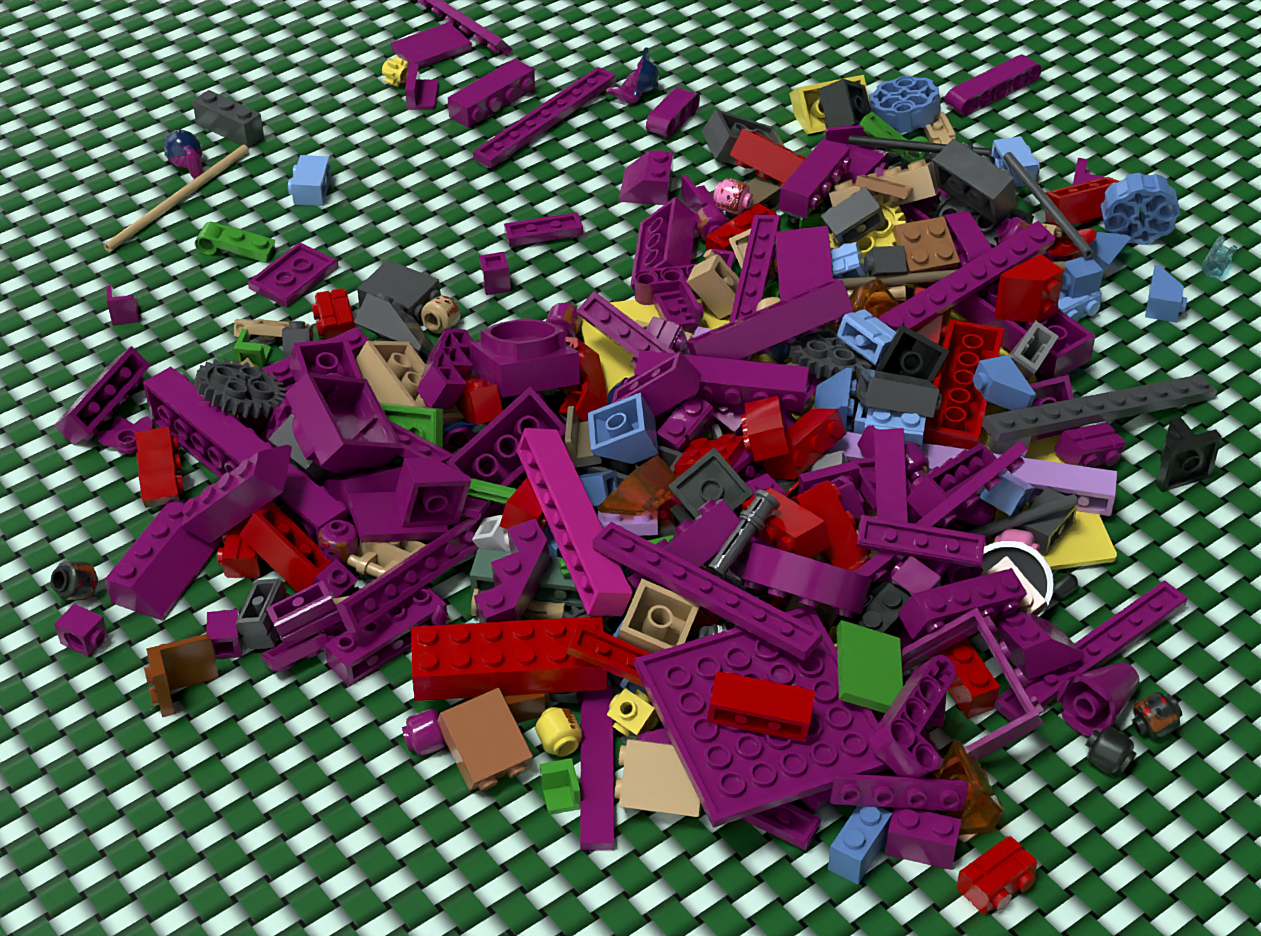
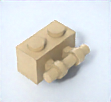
[687,249,739,319]
[347,540,426,578]

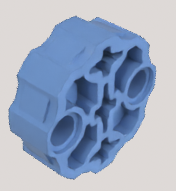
[870,76,941,133]
[1101,173,1180,245]

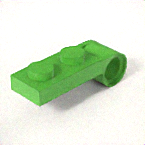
[859,112,930,163]
[194,222,275,263]

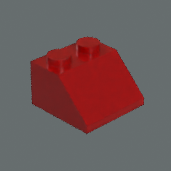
[994,254,1064,323]

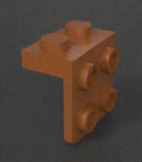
[144,634,218,717]

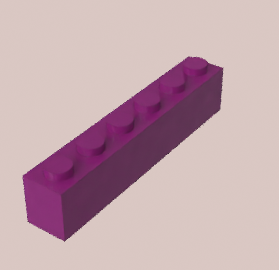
[685,279,854,361]
[634,350,809,411]

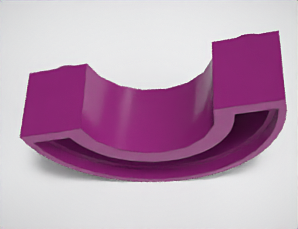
[742,543,872,619]

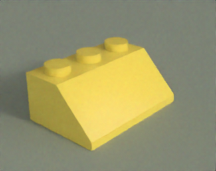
[789,75,871,135]

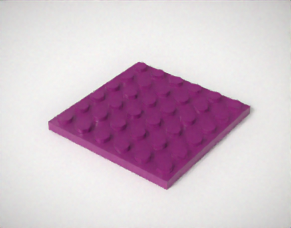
[634,605,891,828]

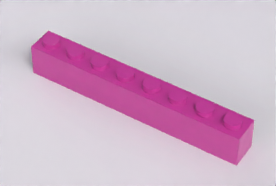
[516,428,632,616]

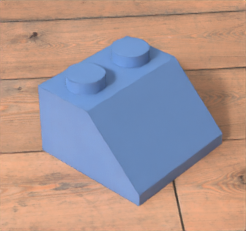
[588,392,659,464]

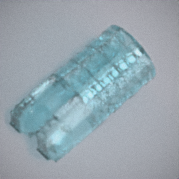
[1202,236,1238,278]

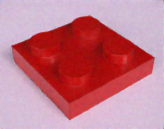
[674,434,745,477]

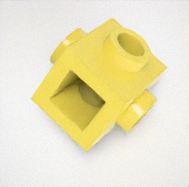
[607,688,660,737]

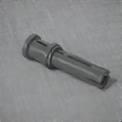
[707,489,780,578]

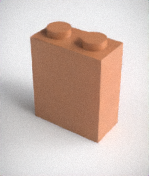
[437,688,533,791]

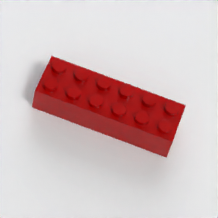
[923,319,1004,450]
[411,616,607,701]

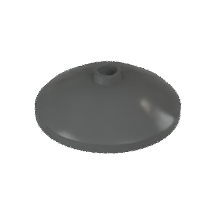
[981,541,1054,617]

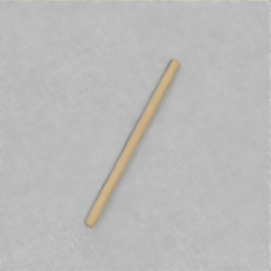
[104,145,249,252]

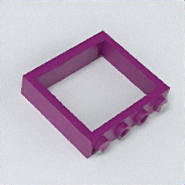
[901,608,1044,779]

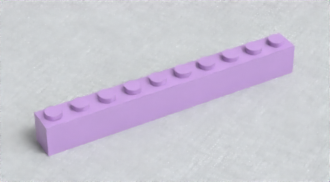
[823,432,1117,516]

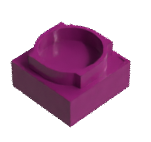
[469,318,580,398]
[285,372,403,474]

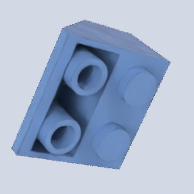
[814,368,857,432]

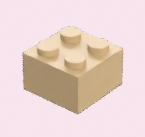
[617,579,700,653]

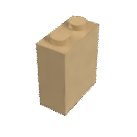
[615,739,702,817]

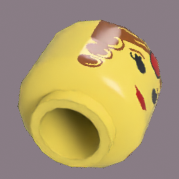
[535,707,582,757]

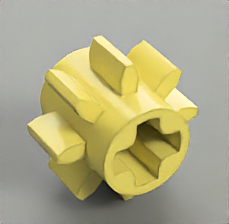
[382,56,409,87]

